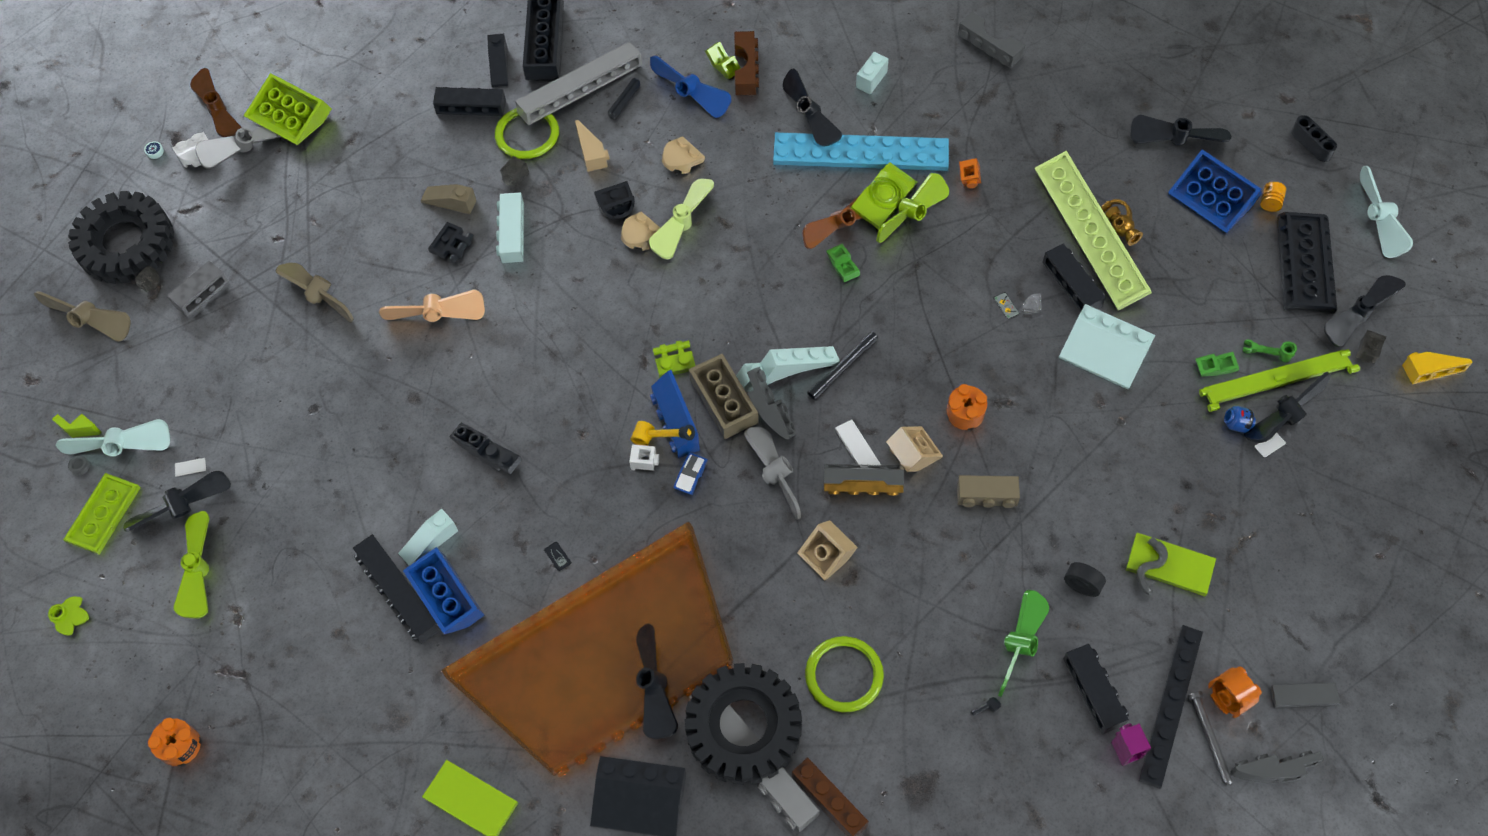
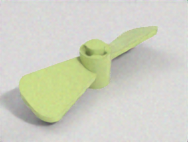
[649,179,714,259]

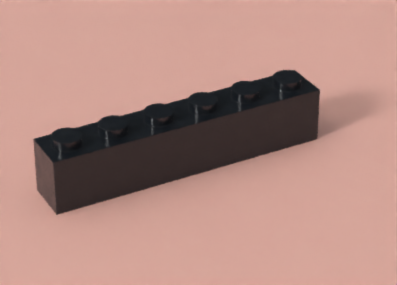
[353,534,441,644]

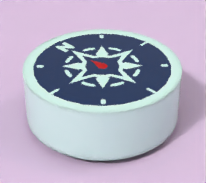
[144,141,164,159]

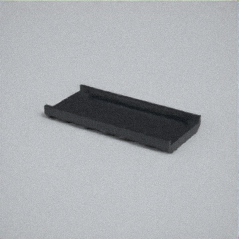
[1277,212,1337,314]

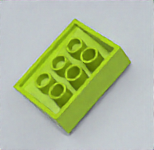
[244,73,332,145]

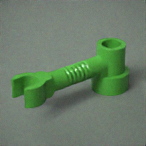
[1242,339,1297,362]

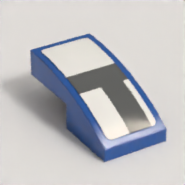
[673,452,708,495]

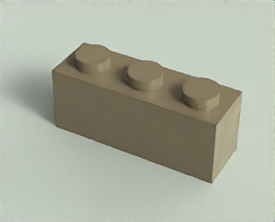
[957,475,1020,508]

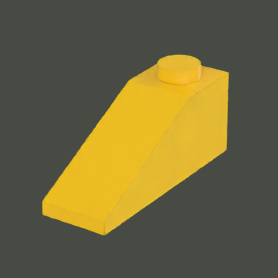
[1402,352,1473,384]

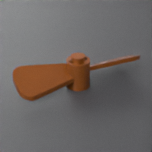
[802,195,862,249]

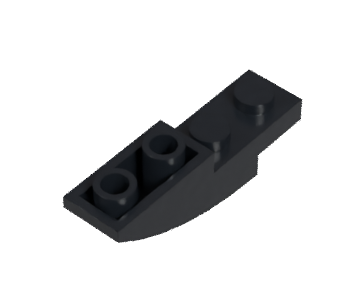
[449,422,522,474]

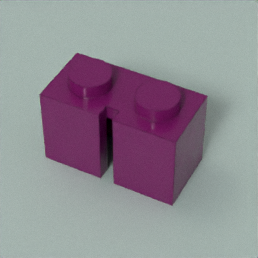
[1111,723,1151,766]

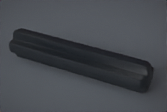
[608,78,640,119]

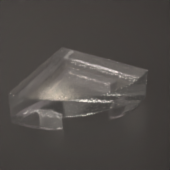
[1022,294,1041,313]

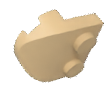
[662,136,705,174]
[621,211,660,251]

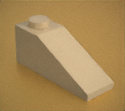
[575,120,610,172]

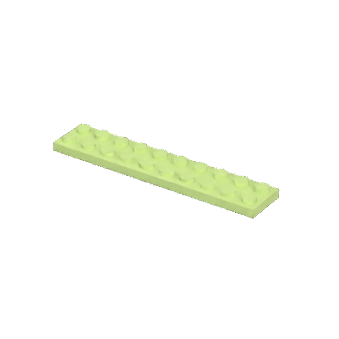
[1035,151,1152,311]

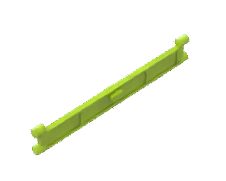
[1199,349,1360,412]

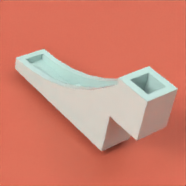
[736,346,840,392]

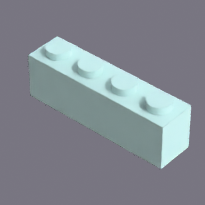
[496,192,524,263]

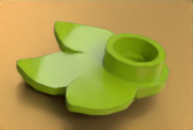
[48,596,89,636]

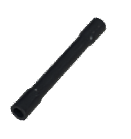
[807,331,878,400]

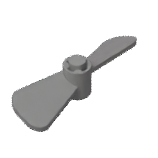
[196,126,281,169]
[744,427,801,520]

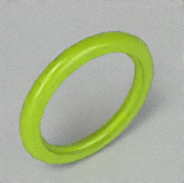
[495,108,559,159]
[805,636,884,713]

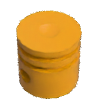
[1260,181,1286,212]

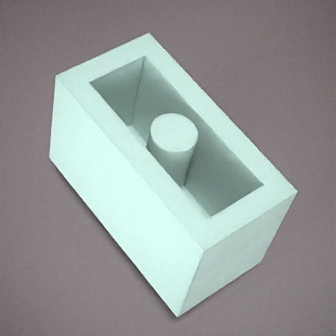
[856,52,889,94]

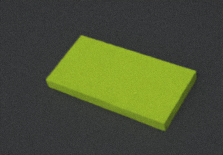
[63,473,141,555]
[1126,533,1216,596]
[422,760,518,836]

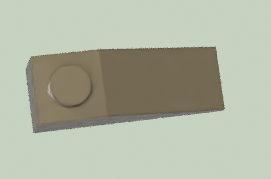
[421,184,477,214]

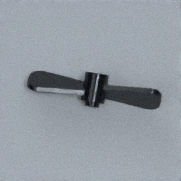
[782,68,842,146]
[1130,115,1232,145]
[1324,275,1406,348]
[1244,372,1331,443]
[123,471,231,532]
[636,623,678,739]

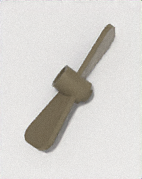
[275,263,354,323]
[34,291,131,341]

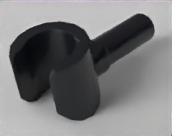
[971,697,1001,716]

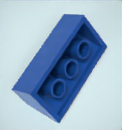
[650,370,700,458]
[403,547,485,634]

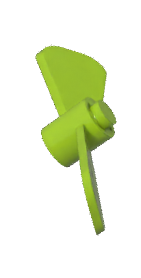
[876,173,949,243]
[174,511,209,619]

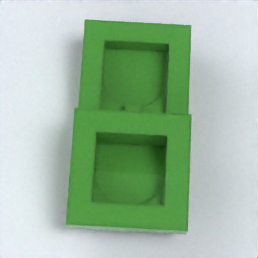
[826,244,860,282]
[1195,352,1239,376]

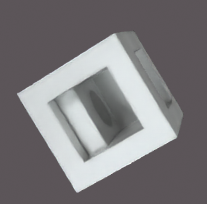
[629,444,659,471]

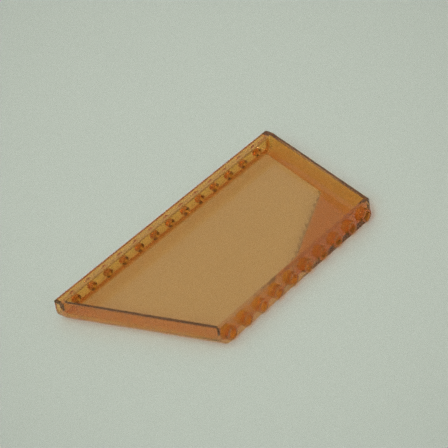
[441,522,733,777]

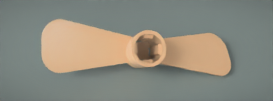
[379,290,485,322]

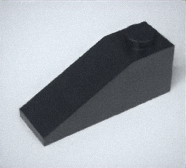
[487,33,508,87]

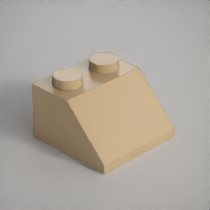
[886,426,943,472]
[797,520,858,580]

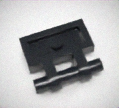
[428,222,474,264]

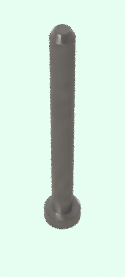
[1188,691,1232,786]

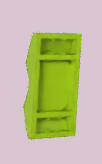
[851,162,918,229]

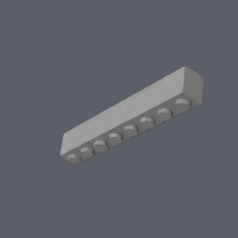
[515,42,642,125]
[689,695,819,832]

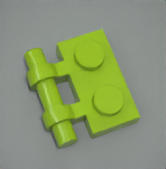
[653,340,696,378]

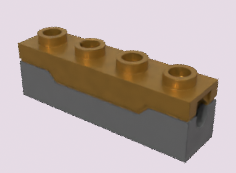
[824,464,904,496]

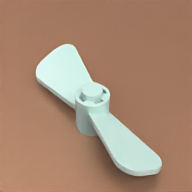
[1360,166,1413,258]
[56,419,170,456]

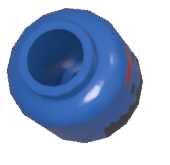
[1224,406,1256,433]

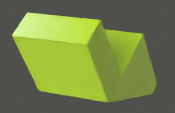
[705,42,741,79]
[52,414,102,438]

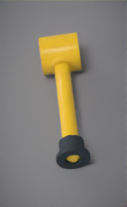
[630,421,695,446]

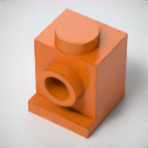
[959,158,981,188]

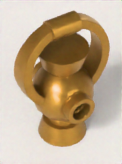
[1101,199,1143,246]

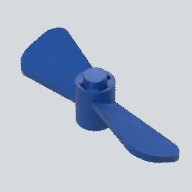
[650,55,731,118]

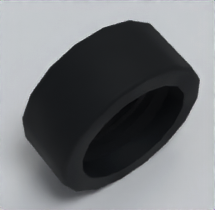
[1064,562,1106,597]

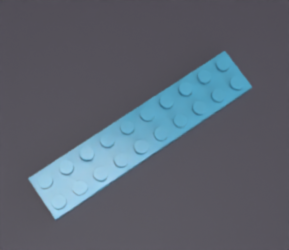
[773,132,949,171]

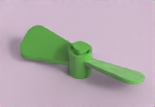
[998,590,1049,697]

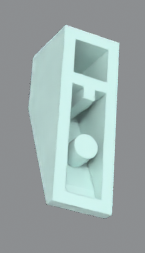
[398,509,458,566]

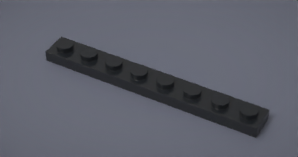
[1139,625,1203,789]

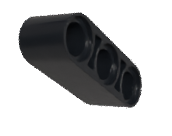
[1291,115,1337,162]

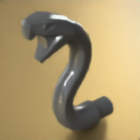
[1136,537,1168,595]

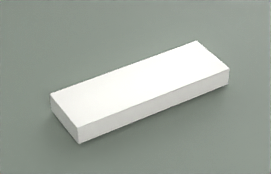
[835,420,881,465]

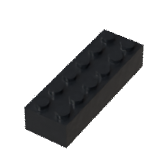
[522,0,564,80]

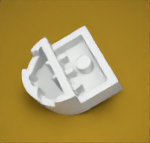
[172,132,209,168]

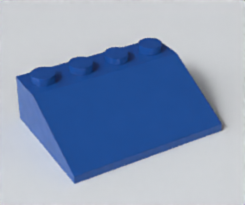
[1168,149,1262,233]

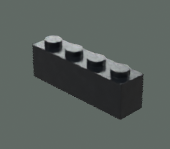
[433,87,506,116]
[1042,243,1106,312]
[1063,643,1129,734]

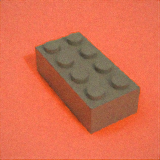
[689,353,758,439]

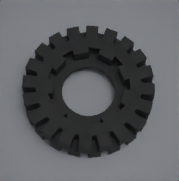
[68,191,174,284]
[685,663,802,785]

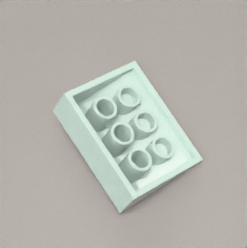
[1059,304,1155,390]

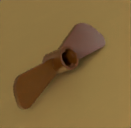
[190,68,242,137]

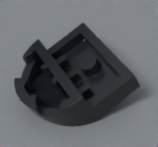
[594,181,635,220]

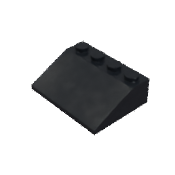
[590,756,686,836]

